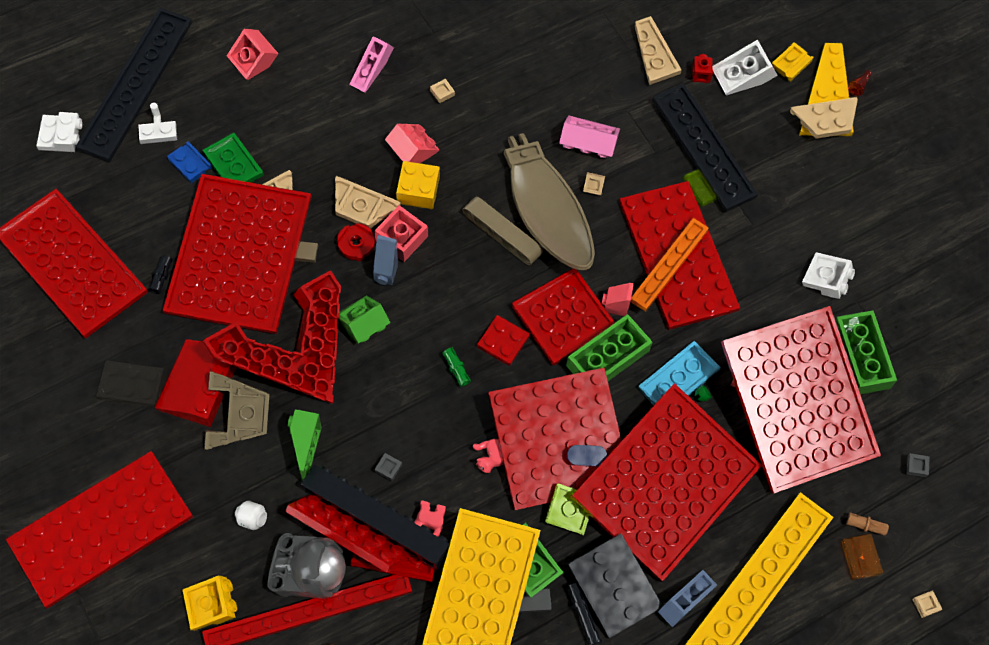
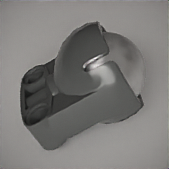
[268,533,346,599]

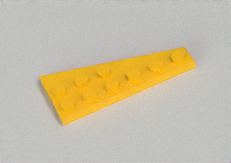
[799,43,854,136]

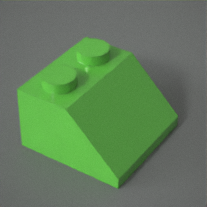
[338,295,390,343]

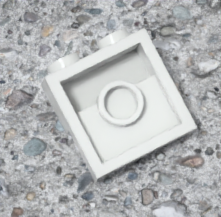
[37,112,82,152]
[802,252,855,299]

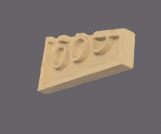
[635,16,682,85]

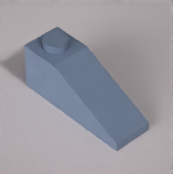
[373,235,398,285]
[658,570,717,627]

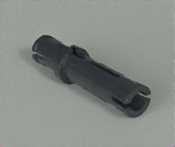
[567,582,602,645]

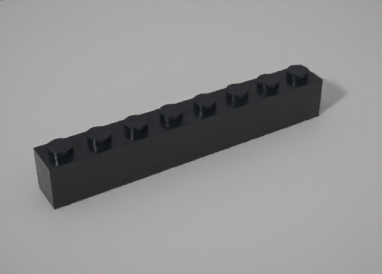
[301,465,450,571]

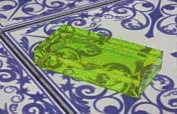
[684,169,717,207]

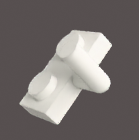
[139,103,177,144]

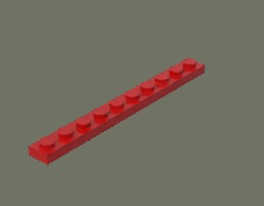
[202,575,412,645]

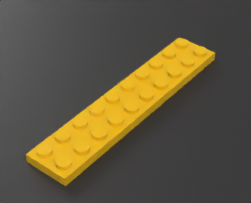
[685,492,833,645]

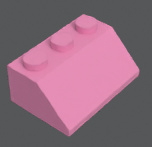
[560,115,620,158]

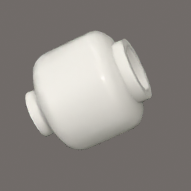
[235,501,267,530]

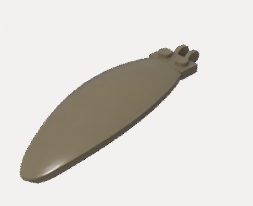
[504,133,595,270]

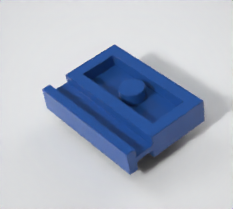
[167,141,212,184]

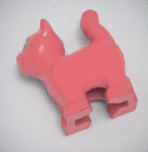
[473,439,504,474]
[415,501,446,537]

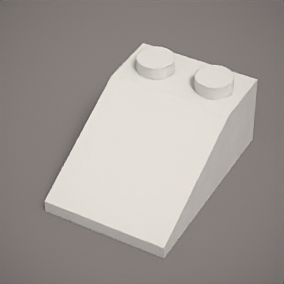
[712,40,778,95]

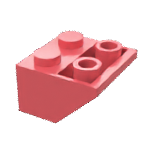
[385,124,439,163]

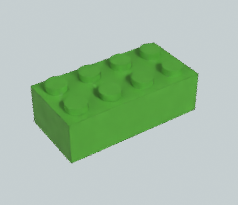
[835,311,897,394]
[566,314,653,381]

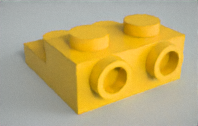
[183,576,237,631]

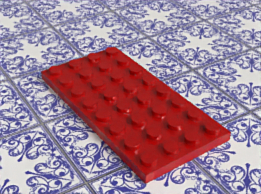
[619,181,740,330]
[0,189,148,339]
[6,451,193,609]

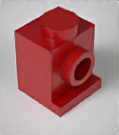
[693,54,713,83]

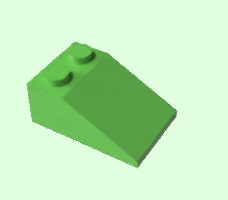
[288,409,322,481]
[523,523,563,598]

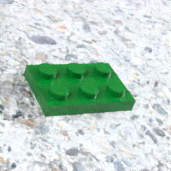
[203,133,264,183]

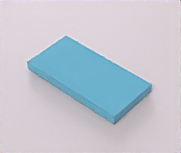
[638,341,721,405]

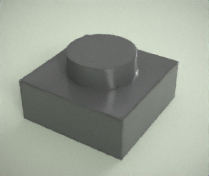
[375,453,402,481]
[907,453,929,477]

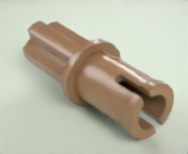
[846,512,889,535]

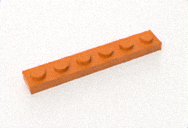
[630,218,709,312]

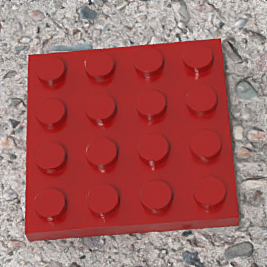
[512,268,615,366]

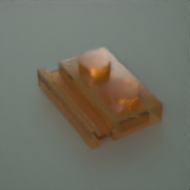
[841,534,883,580]

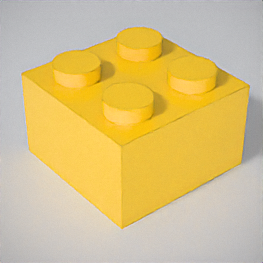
[396,161,440,209]

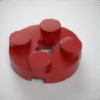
[338,223,375,261]

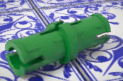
[442,347,471,387]

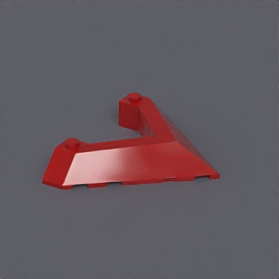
[203,270,341,403]

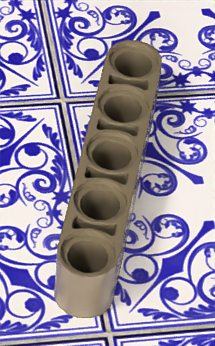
[462,196,543,265]

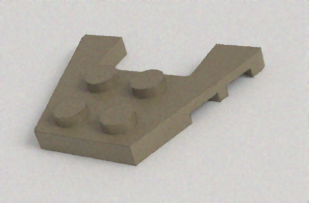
[205,371,269,450]

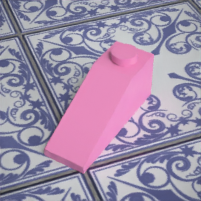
[349,36,394,93]

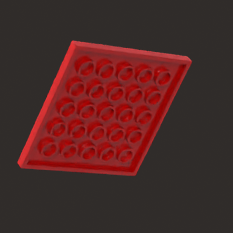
[488,368,621,510]

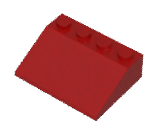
[155,339,237,427]

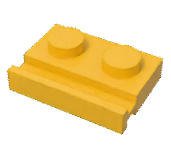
[772,43,814,82]

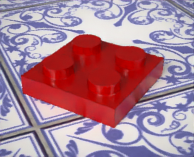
[477,315,530,366]

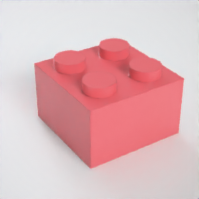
[375,205,428,262]

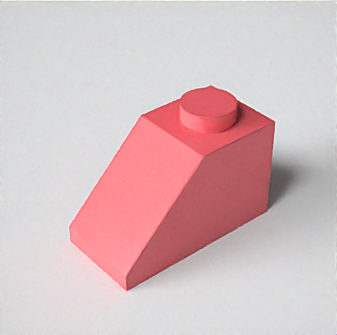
[602,283,634,316]

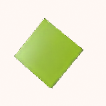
[545,483,590,535]

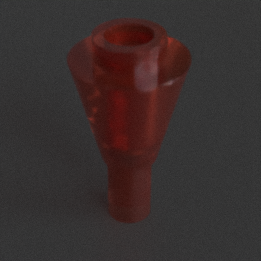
[848,70,872,96]

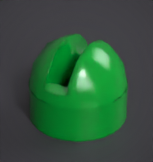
[695,385,712,402]

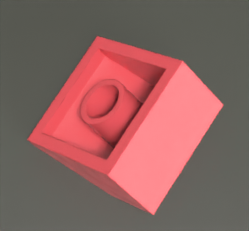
[227,29,278,80]

